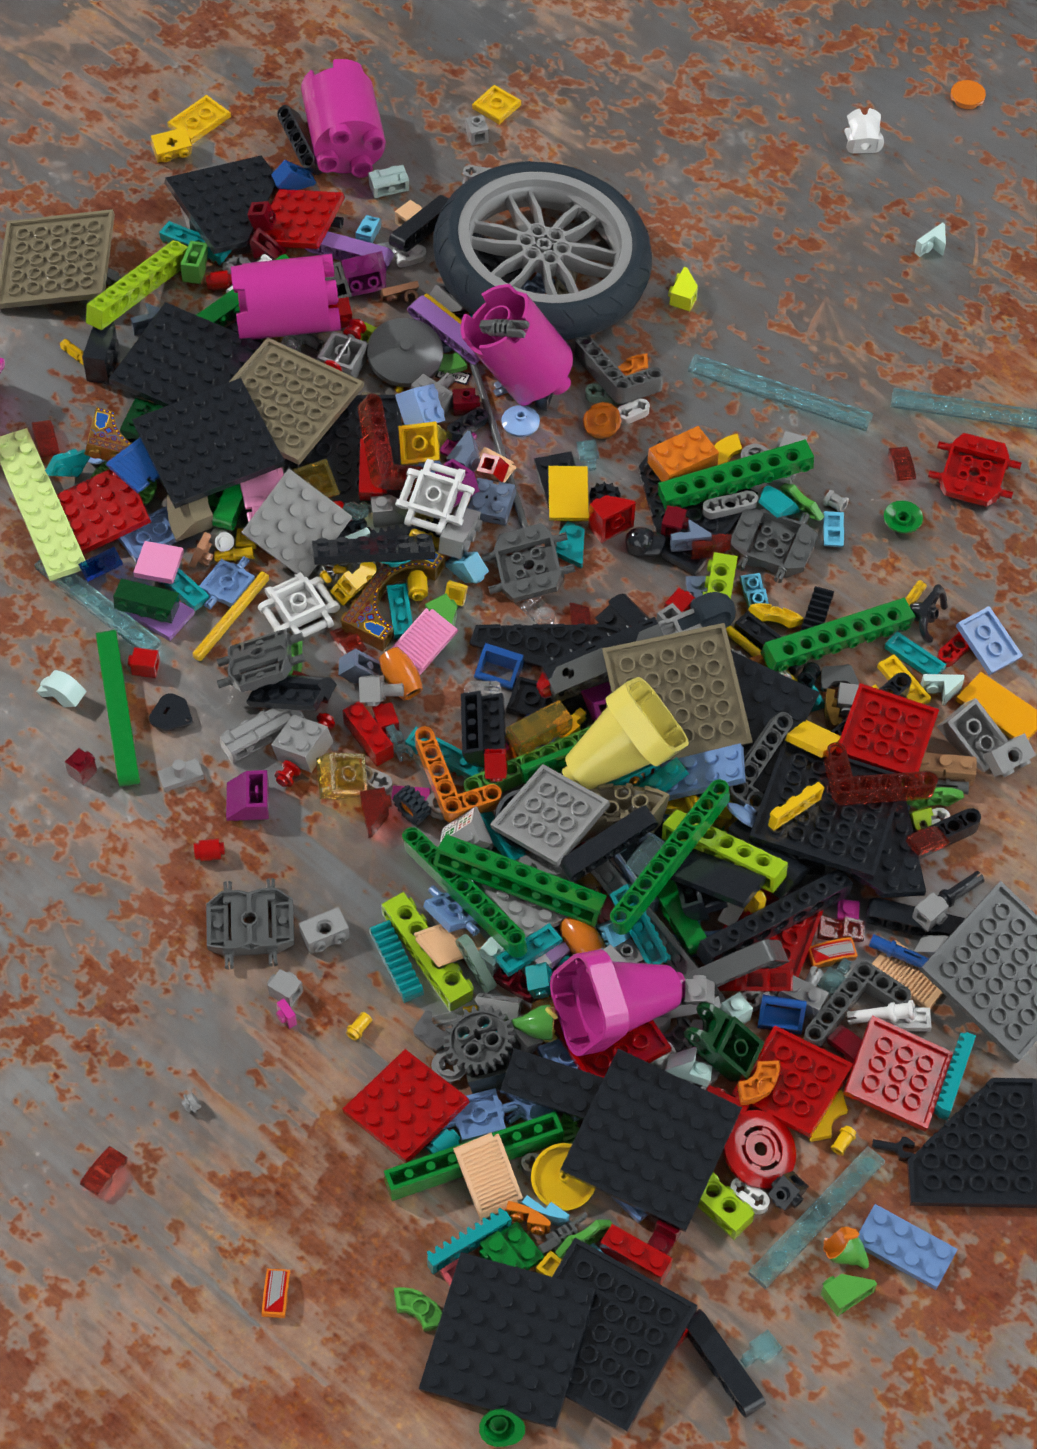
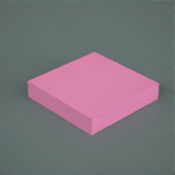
[133,541,184,584]

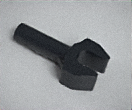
[872,1137,915,1161]

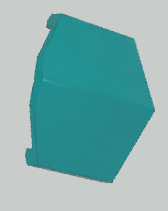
[758,485,800,518]

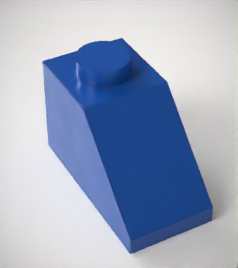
[271,160,316,190]

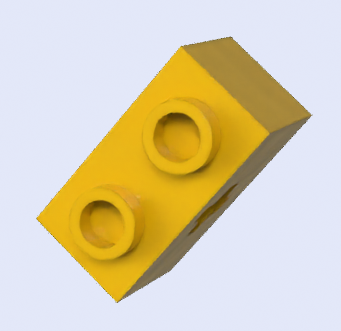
[151,127,192,163]

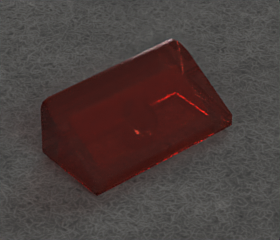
[569,603,591,625]

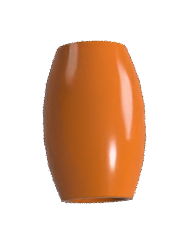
[379,647,423,701]
[559,917,606,955]

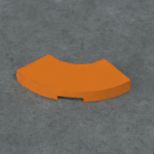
[617,353,648,376]
[738,1061,780,1105]

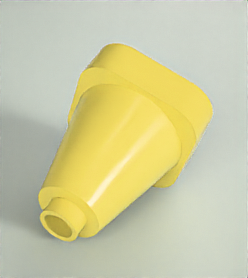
[562,677,689,790]

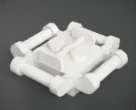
[395,459,475,536]
[258,572,340,637]

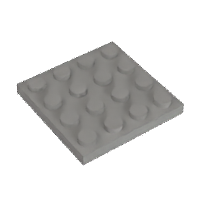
[241,469,353,578]
[490,764,610,867]
[474,852,574,938]

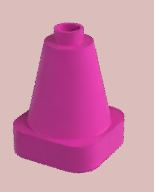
[550,949,685,1056]

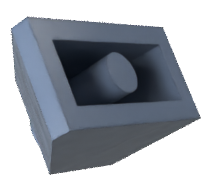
[446,430,481,472]
[338,649,383,683]

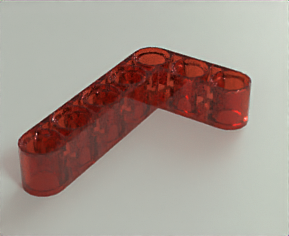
[358,393,424,491]
[824,742,938,805]

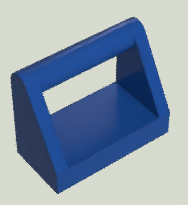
[474,643,524,690]
[757,994,807,1035]

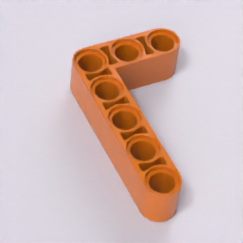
[415,726,502,823]

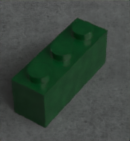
[113,578,180,623]

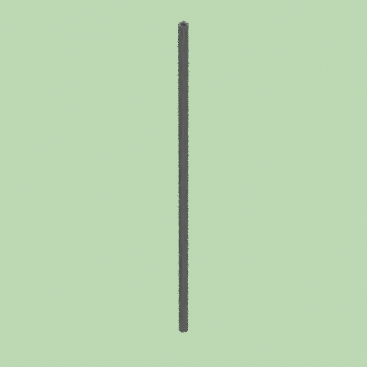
[469,363,535,567]

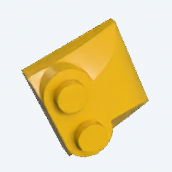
[398,421,440,466]

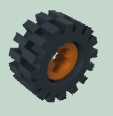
[392,785,431,825]

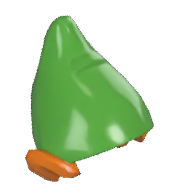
[823,1226,869,1269]

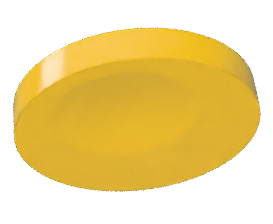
[531,1143,595,1211]

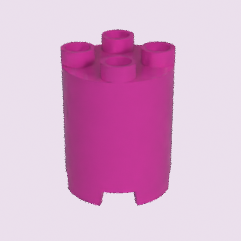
[301,59,386,178]
[231,254,341,340]
[460,284,573,406]

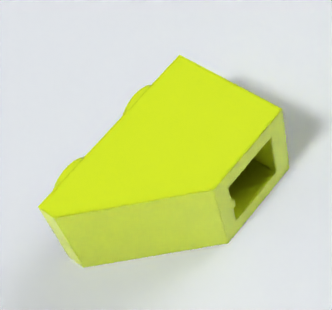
[668,267,698,311]

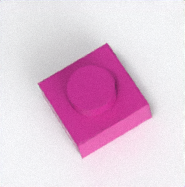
[836,900,860,924]
[276,998,297,1029]

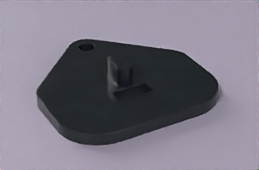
[149,693,193,731]

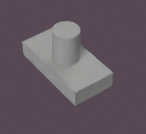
[157,758,204,792]

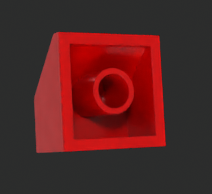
[588,495,636,543]

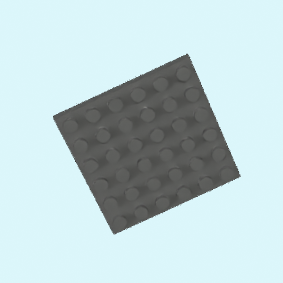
[919,881,1037,1063]

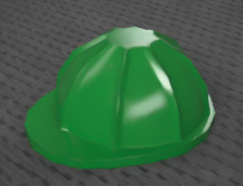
[479,1408,525,1447]

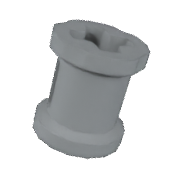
[823,489,849,512]

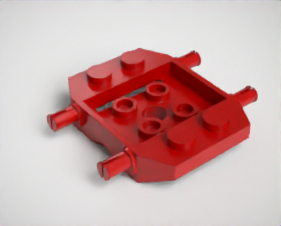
[928,433,1022,507]

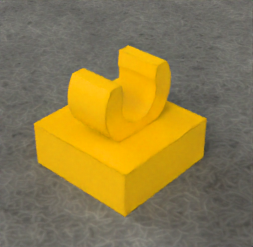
[445,580,468,606]

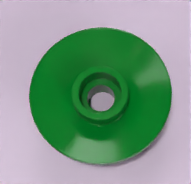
[884,500,923,533]

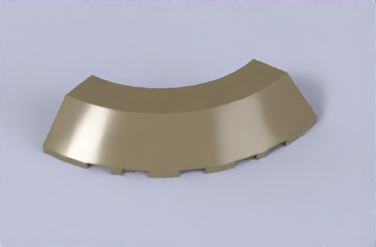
[167,496,213,542]
[575,783,670,847]

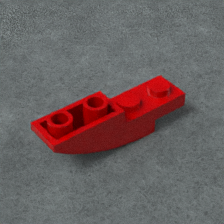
[717,969,793,991]

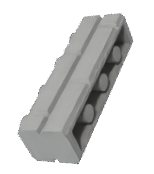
[219,708,304,764]

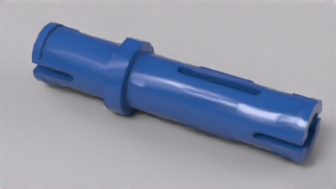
[869,934,929,968]

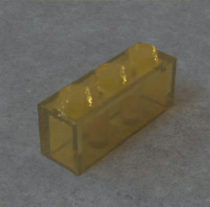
[506,700,573,756]

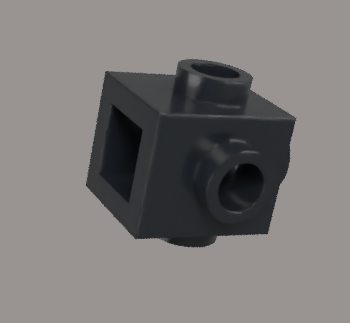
[768,1171,809,1211]

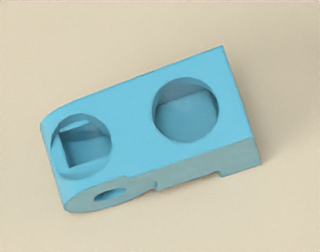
[356,215,382,243]

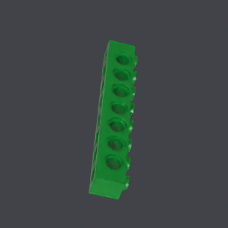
[658,439,814,511]
[760,597,916,672]
[433,834,607,927]

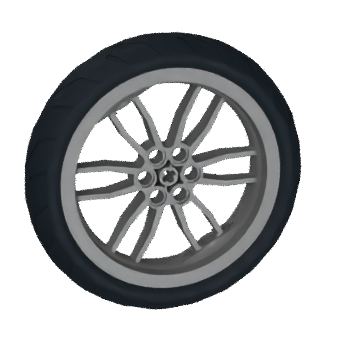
[433,161,652,340]

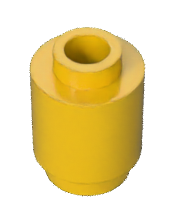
[407,570,428,601]

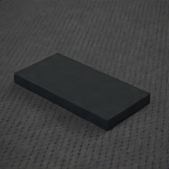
[506,676,591,730]
[670,848,766,909]

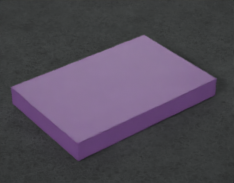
[122,582,195,641]

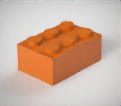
[647,426,719,482]

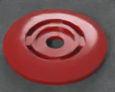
[723,1110,796,1189]

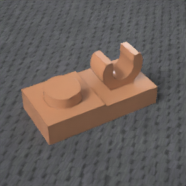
[380,281,419,303]
[189,532,213,568]

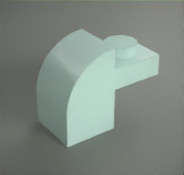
[36,670,87,707]

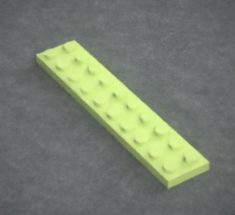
[0,428,88,581]

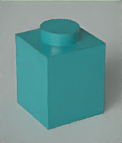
[525,962,552,999]

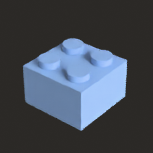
[395,384,446,425]

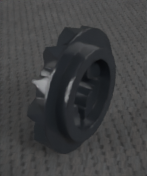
[589,481,621,502]

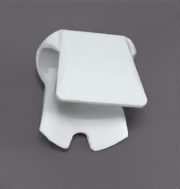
[844,108,884,154]

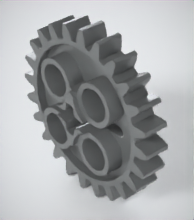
[443,1005,516,1075]

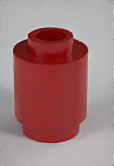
[206,270,233,291]
[193,838,225,862]

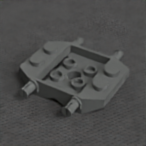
[729,507,818,583]
[481,523,576,602]
[217,629,306,693]
[206,878,295,969]

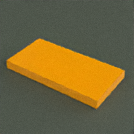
[956,672,1037,740]

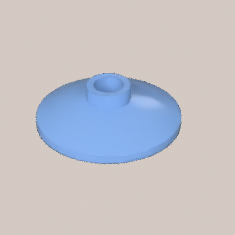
[502,405,540,437]
[727,802,757,828]

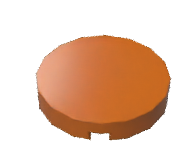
[950,80,986,109]
[583,402,622,439]

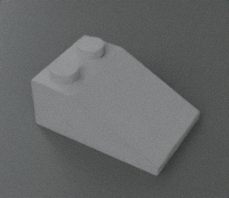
[937,698,1008,772]

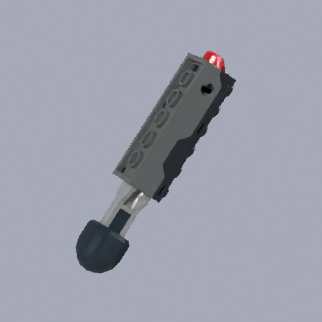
[536,592,736,705]

